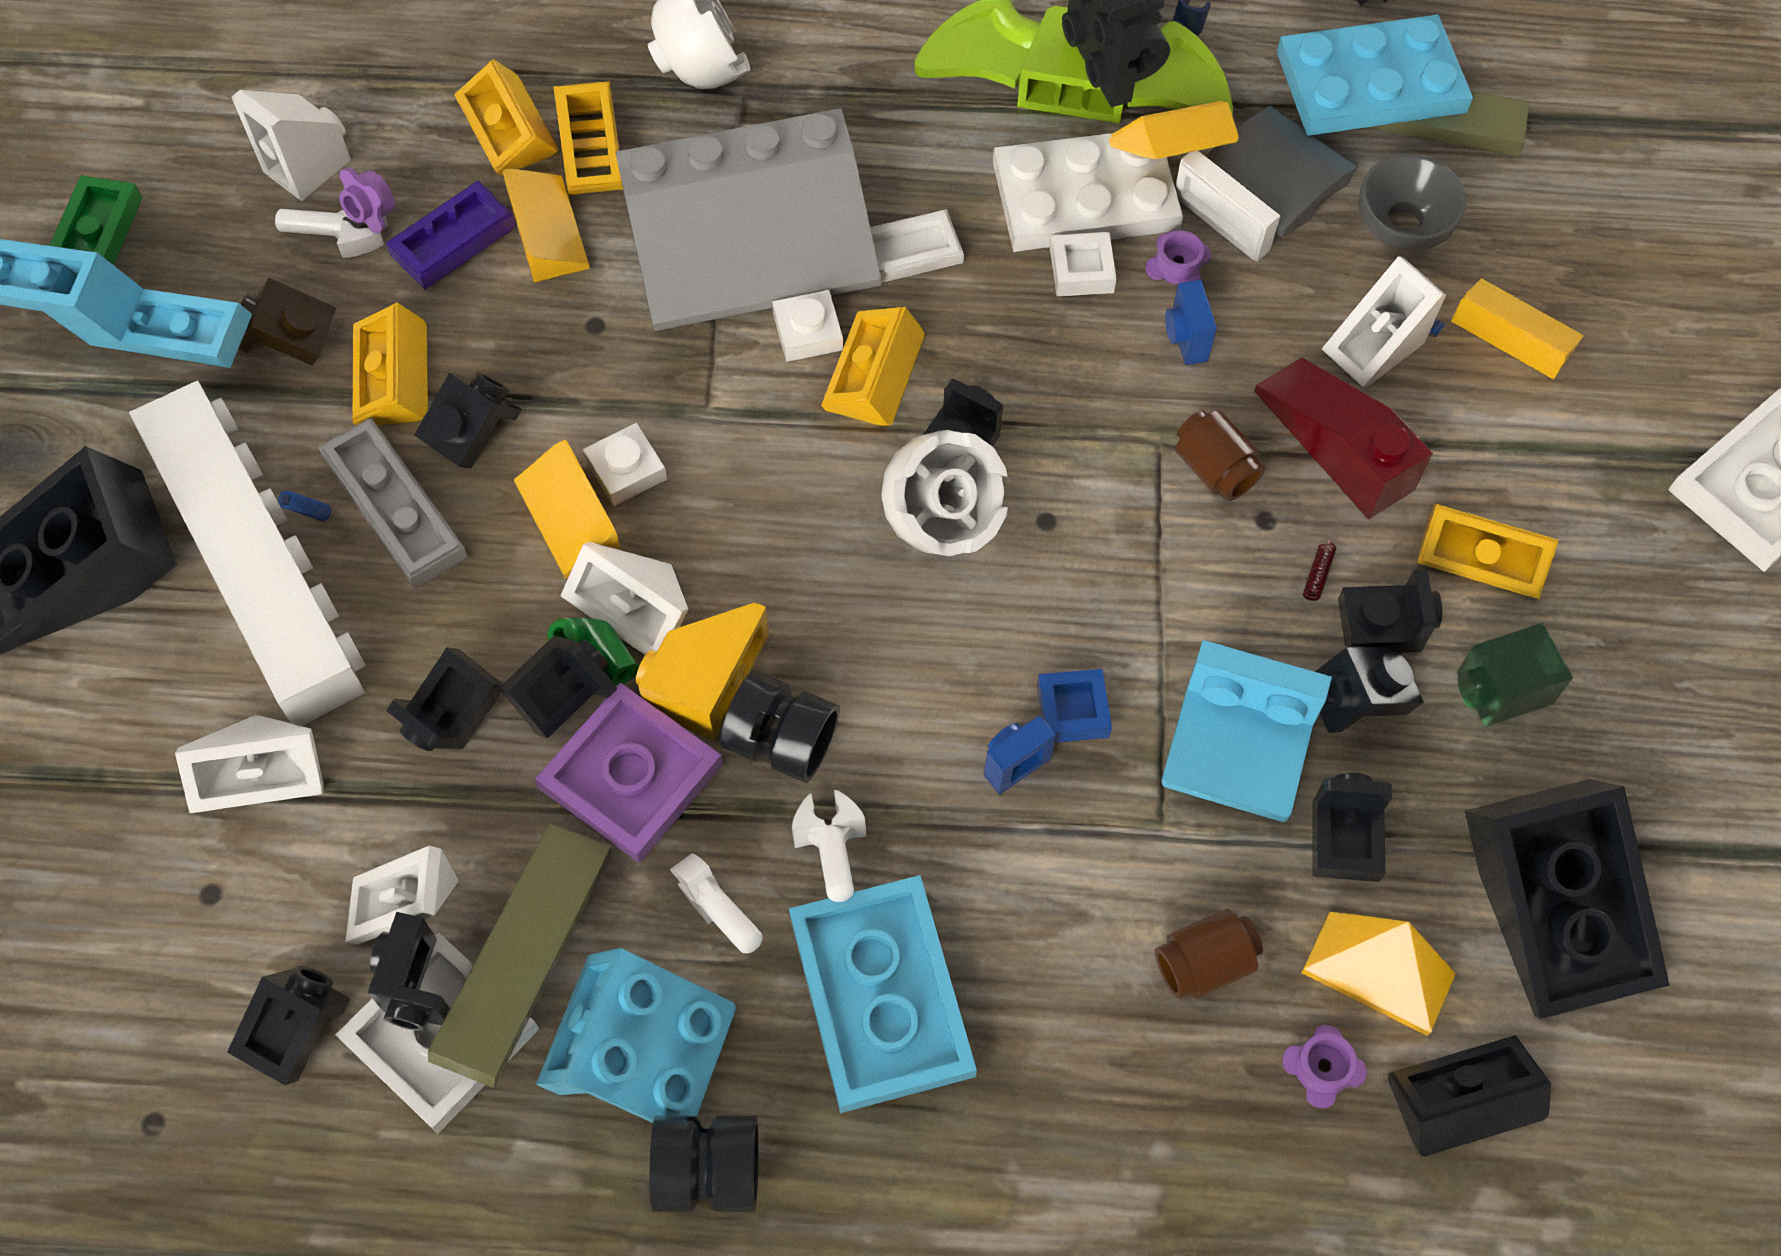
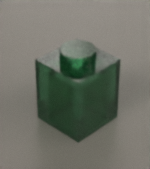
[1456,622,1573,727]

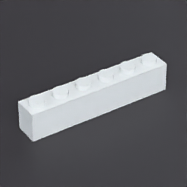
[129,380,366,726]

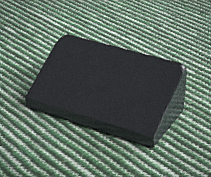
[1388,1035,1551,1156]

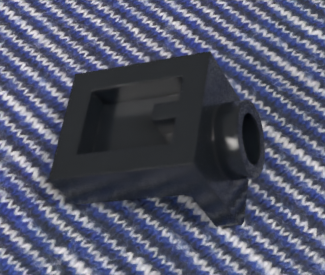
[923,379,1003,447]
[1338,569,1443,653]
[227,966,350,1085]

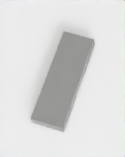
[318,418,468,589]

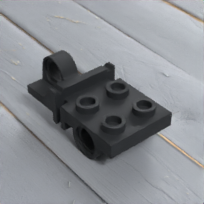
[1062,0,1170,108]

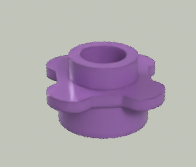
[339,167,394,234]
[1145,230,1211,284]
[1282,1025,1367,1109]

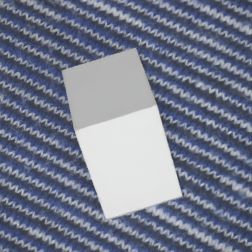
[1322,256,1446,387]

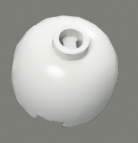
[648,0,750,89]
[881,430,1008,556]

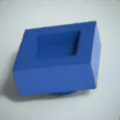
[1165,280,1217,365]
[1037,669,1112,743]
[984,715,1056,795]

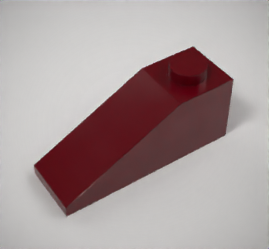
[1254,357,1433,520]

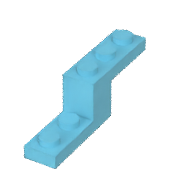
[0,239,252,368]

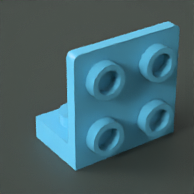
[1161,640,1332,822]
[536,948,736,1123]

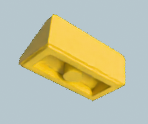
[454,59,559,176]
[1108,101,1239,159]
[502,169,590,283]
[1451,278,1584,380]
[352,302,428,426]
[821,307,925,426]
[514,439,621,579]
[1416,504,1559,599]

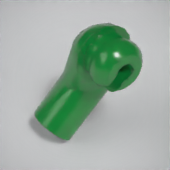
[547,617,639,685]

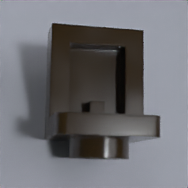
[238,277,336,366]

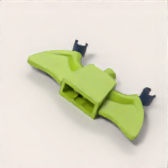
[914,0,1233,124]

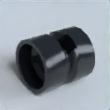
[720,670,840,783]
[649,1115,759,1212]

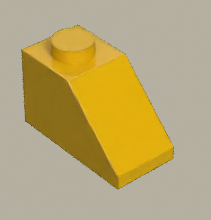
[636,602,769,741]

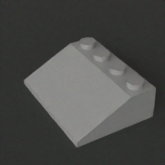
[615,108,882,331]

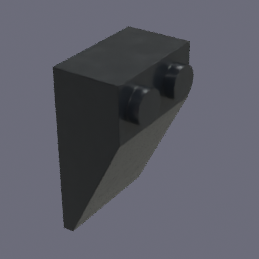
[0,446,177,654]
[1465,779,1670,1019]

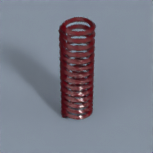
[1302,541,1337,601]

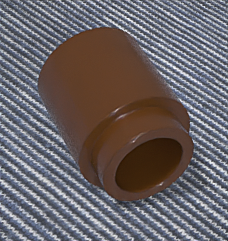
[1175,410,1265,501]
[1155,909,1263,999]

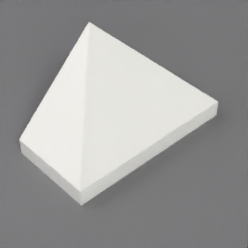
[561,542,688,655]
[175,715,325,813]
[345,845,459,945]

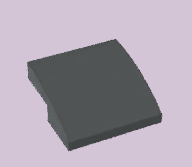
[1206,106,1357,238]

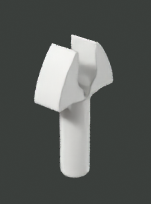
[275,209,389,258]
[792,790,867,902]
[670,853,763,953]

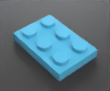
[1277,14,1473,136]
[789,875,977,1113]

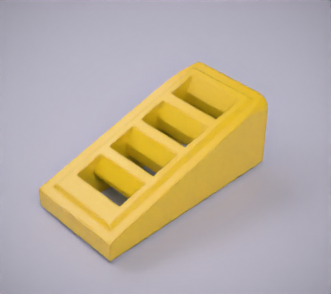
[554,81,623,195]

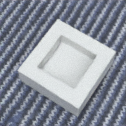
[1050,232,1117,296]
[772,290,843,362]
[583,423,667,507]

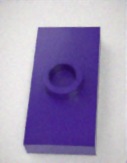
[386,180,517,290]

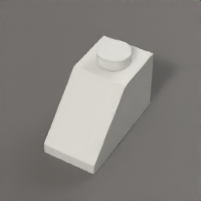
[232,90,351,201]

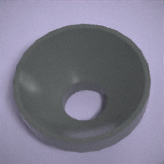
[1358,155,1466,250]

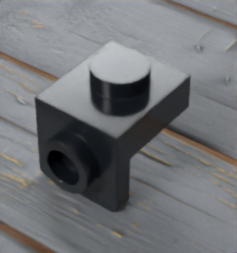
[414,372,522,469]
[498,636,617,738]
[386,647,502,751]
[1315,647,1424,733]
[1312,773,1392,882]
[367,911,450,1031]

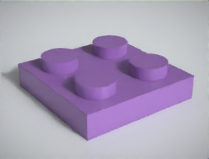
[535,683,723,864]

